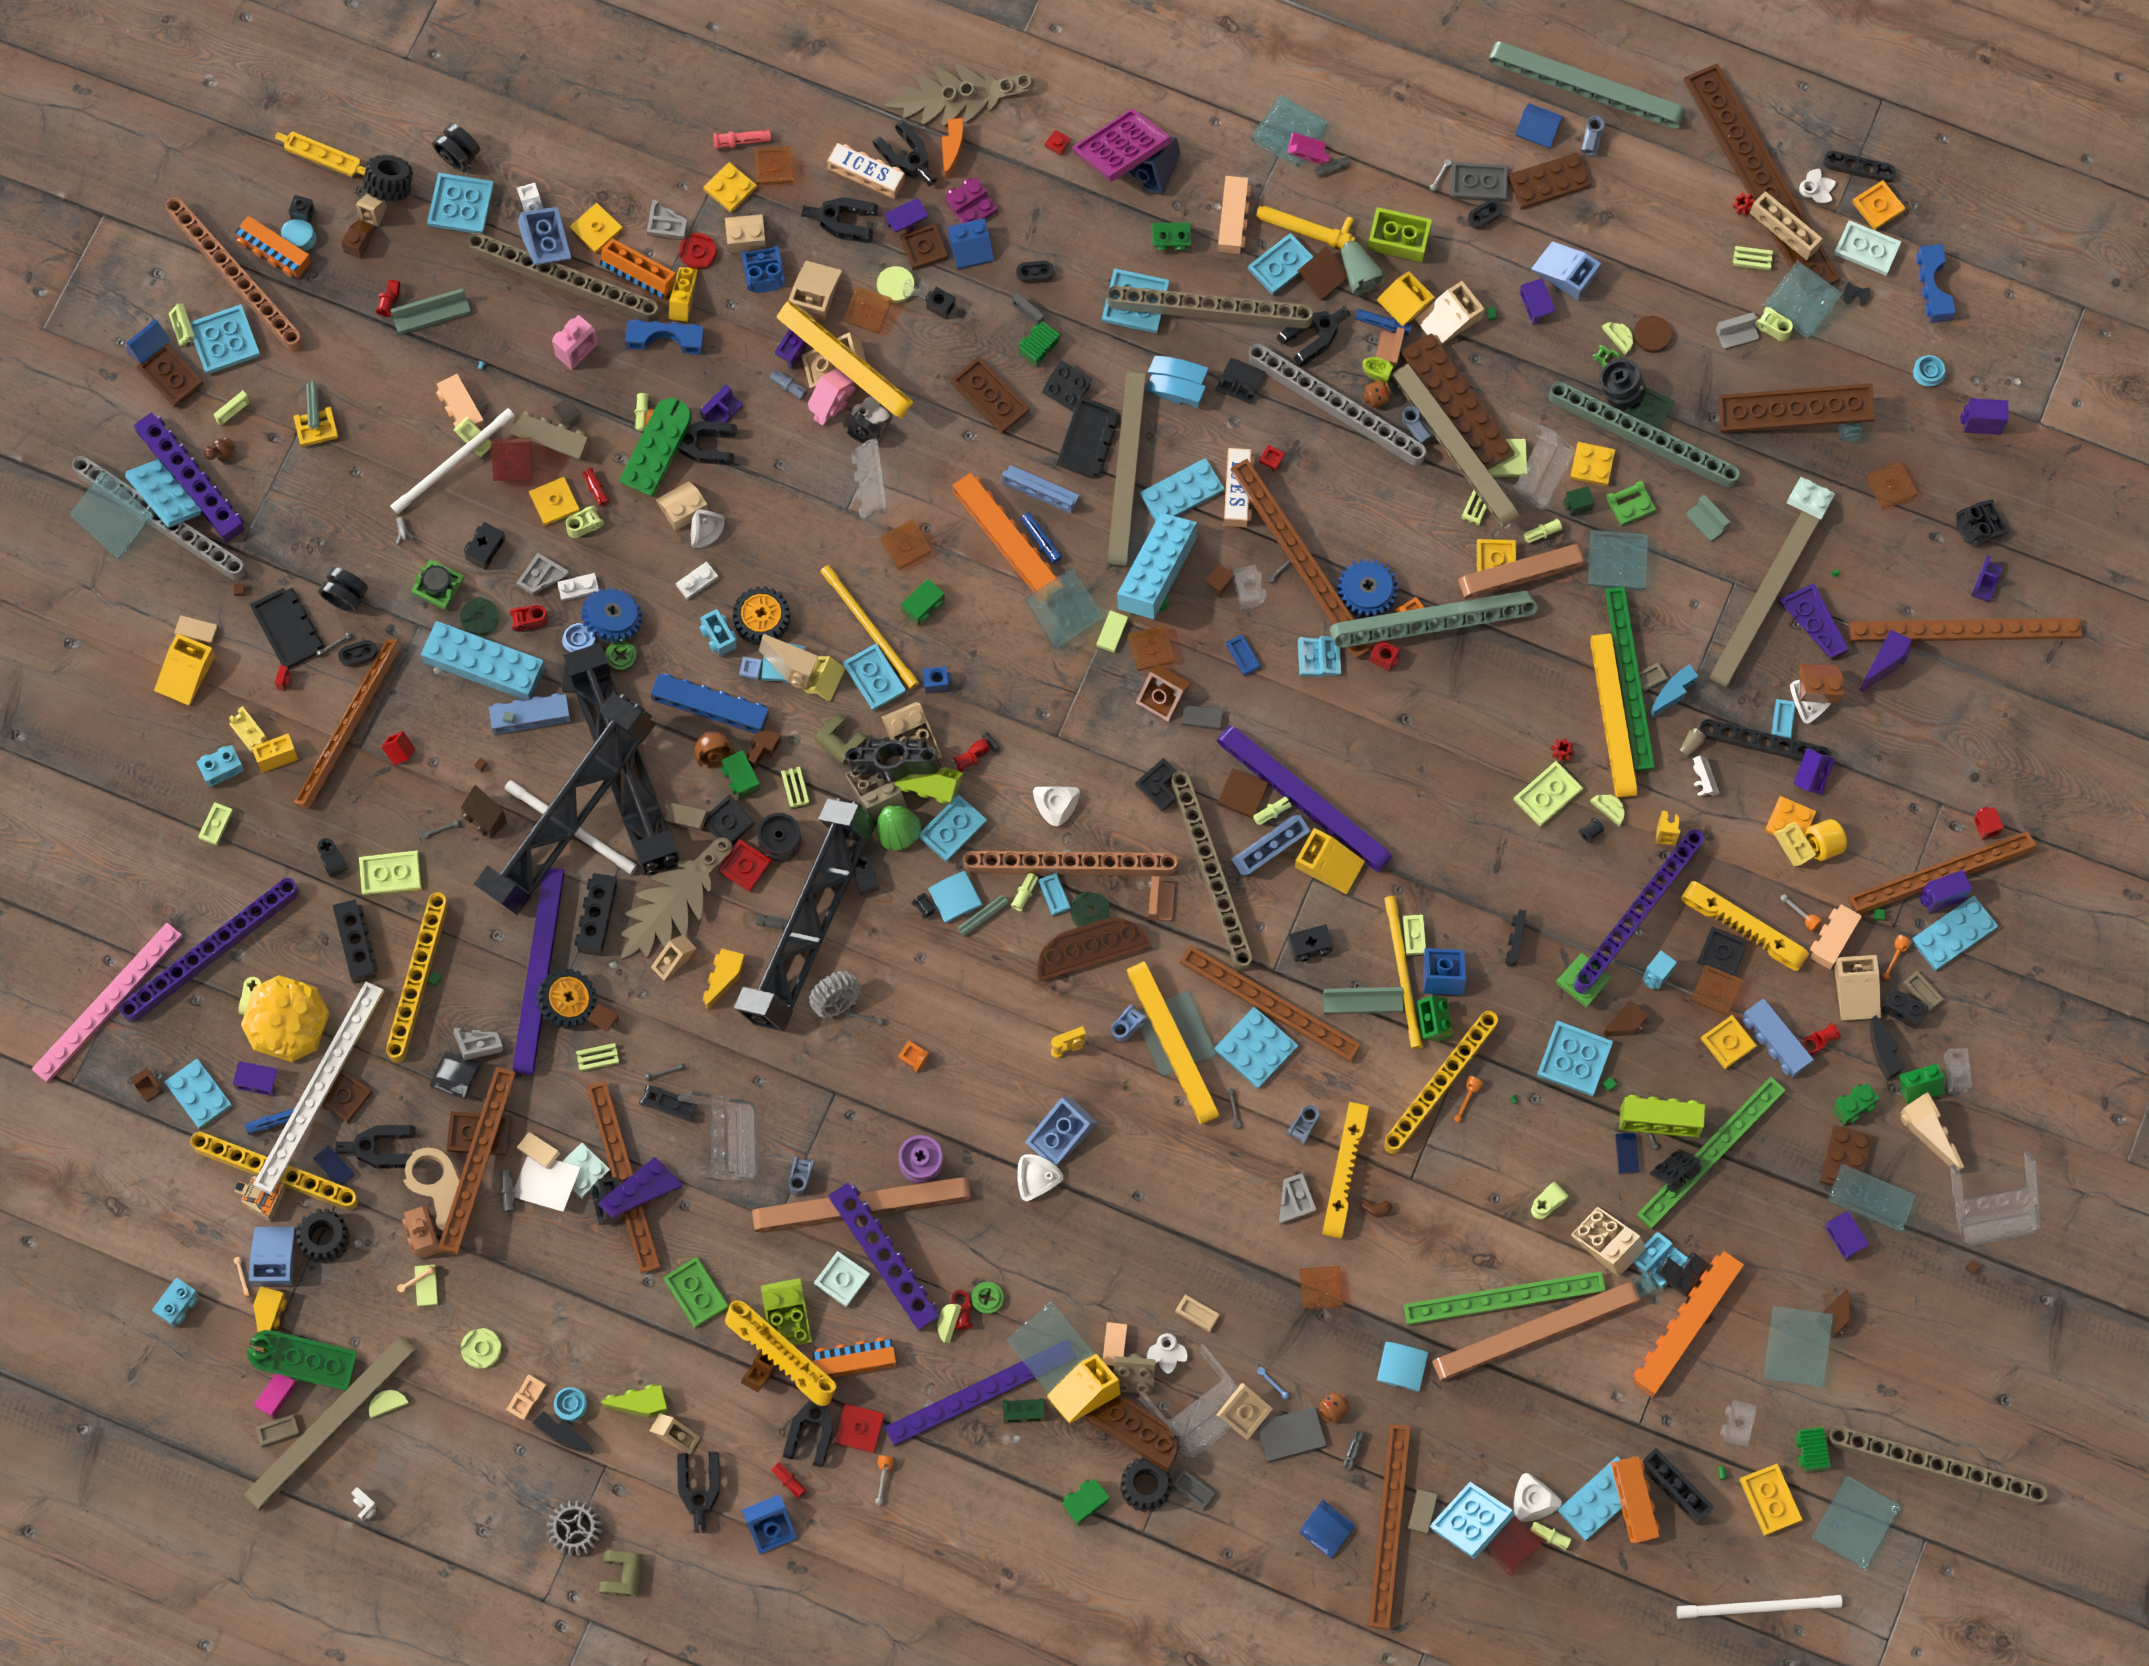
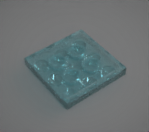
[1251,94,1328,167]
[1762,260,1843,340]
[1587,530,1648,591]
[1025,568,1103,648]

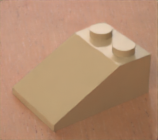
[801,332,867,389]
[759,634,818,689]

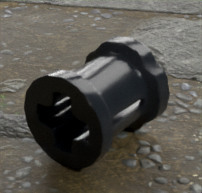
[1579,818,1605,843]
[912,893,937,919]

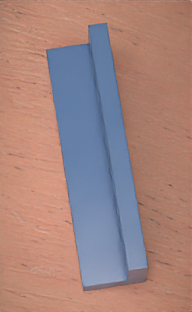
[1002,465,1079,514]

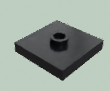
[704,794,756,848]
[1697,927,1748,978]

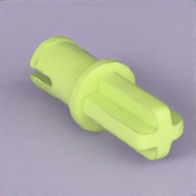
[634,393,649,432]
[1524,519,1562,543]
[1254,797,1291,825]
[1011,873,1038,911]
[1530,1522,1571,1551]

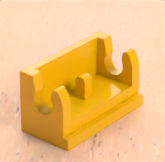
[252,733,299,773]
[1656,811,1680,846]

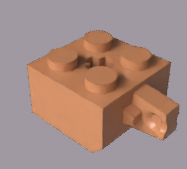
[402,1206,442,1260]

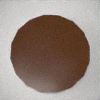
[1633,315,1672,353]

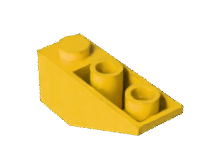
[669,267,698,322]
[702,948,745,1010]
[254,1286,287,1352]

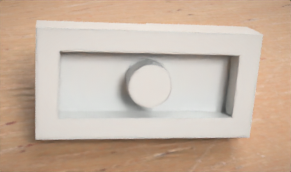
[675,561,718,600]
[557,573,599,602]
[1693,756,1720,797]

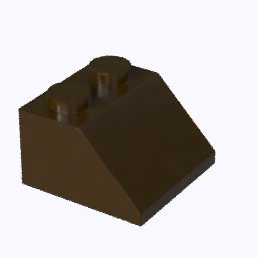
[461,785,507,839]

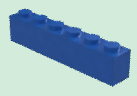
[650,673,769,734]

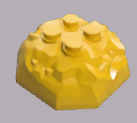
[241,975,330,1063]

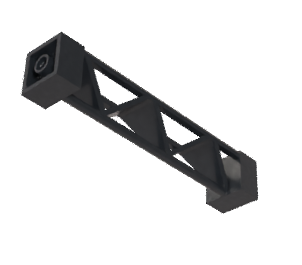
[563,642,680,876]
[474,692,656,916]
[734,798,877,1032]

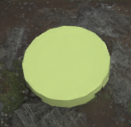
[877,266,915,303]
[461,1328,502,1369]

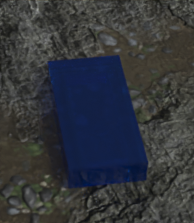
[1615,1133,1639,1174]
[313,1145,355,1186]

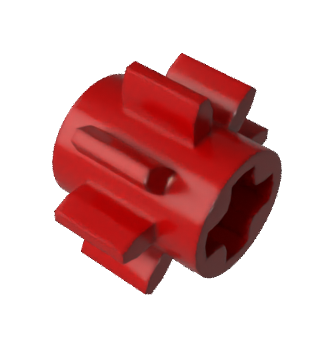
[1732,192,1755,217]
[1550,738,1575,763]

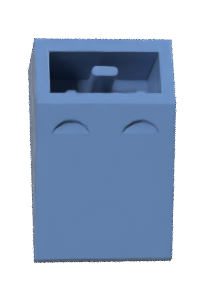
[1531,241,1601,300]
[249,1227,295,1287]

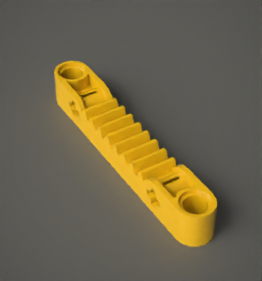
[1681,881,1809,971]
[1322,1102,1369,1239]
[725,1301,836,1406]

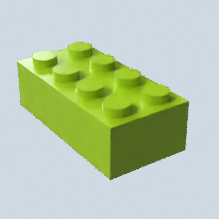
[1619,1095,1705,1138]

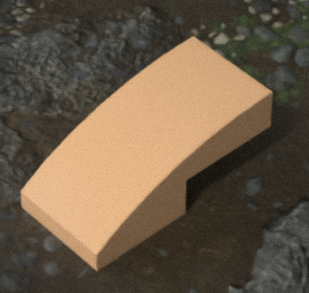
[1103,1322,1127,1366]
[506,1374,547,1420]

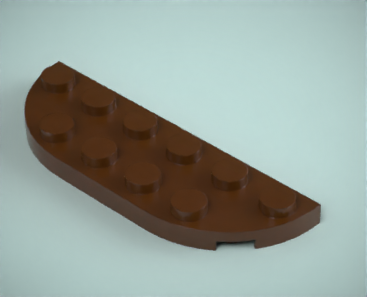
[1037,918,1152,981]
[1082,1395,1176,1472]

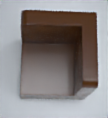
[1205,563,1234,598]
[587,1003,619,1031]
[130,1067,163,1102]

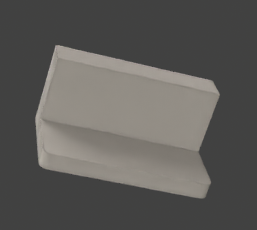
[1716,312,1759,350]

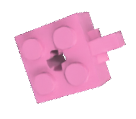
[552,315,598,370]
[808,368,855,425]

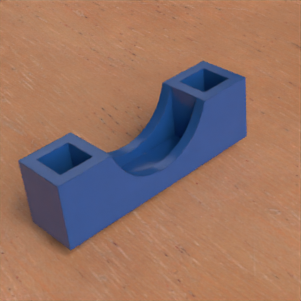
[1915,244,1955,323]
[625,319,704,355]

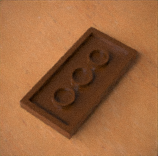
[1508,152,1591,209]
[950,356,1030,434]

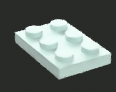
[1834,220,1901,276]

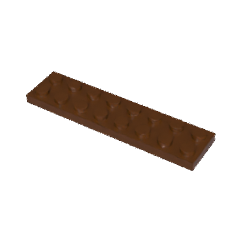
[1400,333,1515,471]
[1719,383,1875,433]

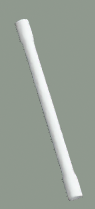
[391,408,516,515]
[504,780,637,875]
[1677,1595,1842,1619]

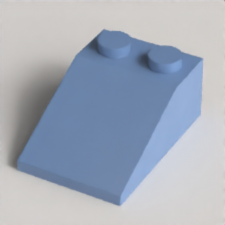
[518,207,571,265]
[1025,1096,1098,1167]

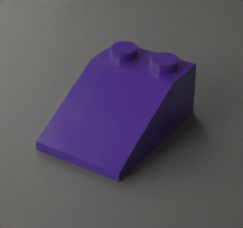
[1859,630,1912,692]

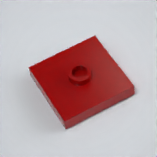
[717,839,772,893]
[834,1404,884,1454]

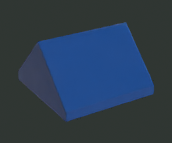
[1515,103,1563,149]
[126,319,170,364]

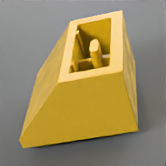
[1377,271,1435,326]

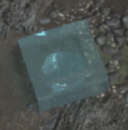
[1632,1270,1659,1298]

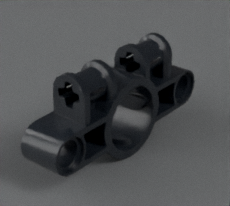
[845,737,941,781]

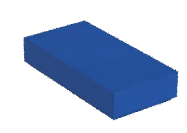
[1225,634,1261,676]

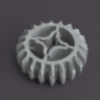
[809,971,861,1018]
[547,1500,602,1556]

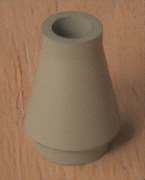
[1679,728,1706,757]

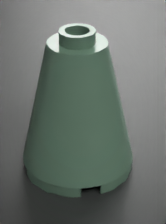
[1341,241,1386,295]

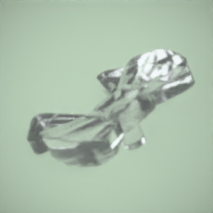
[903,278,929,301]

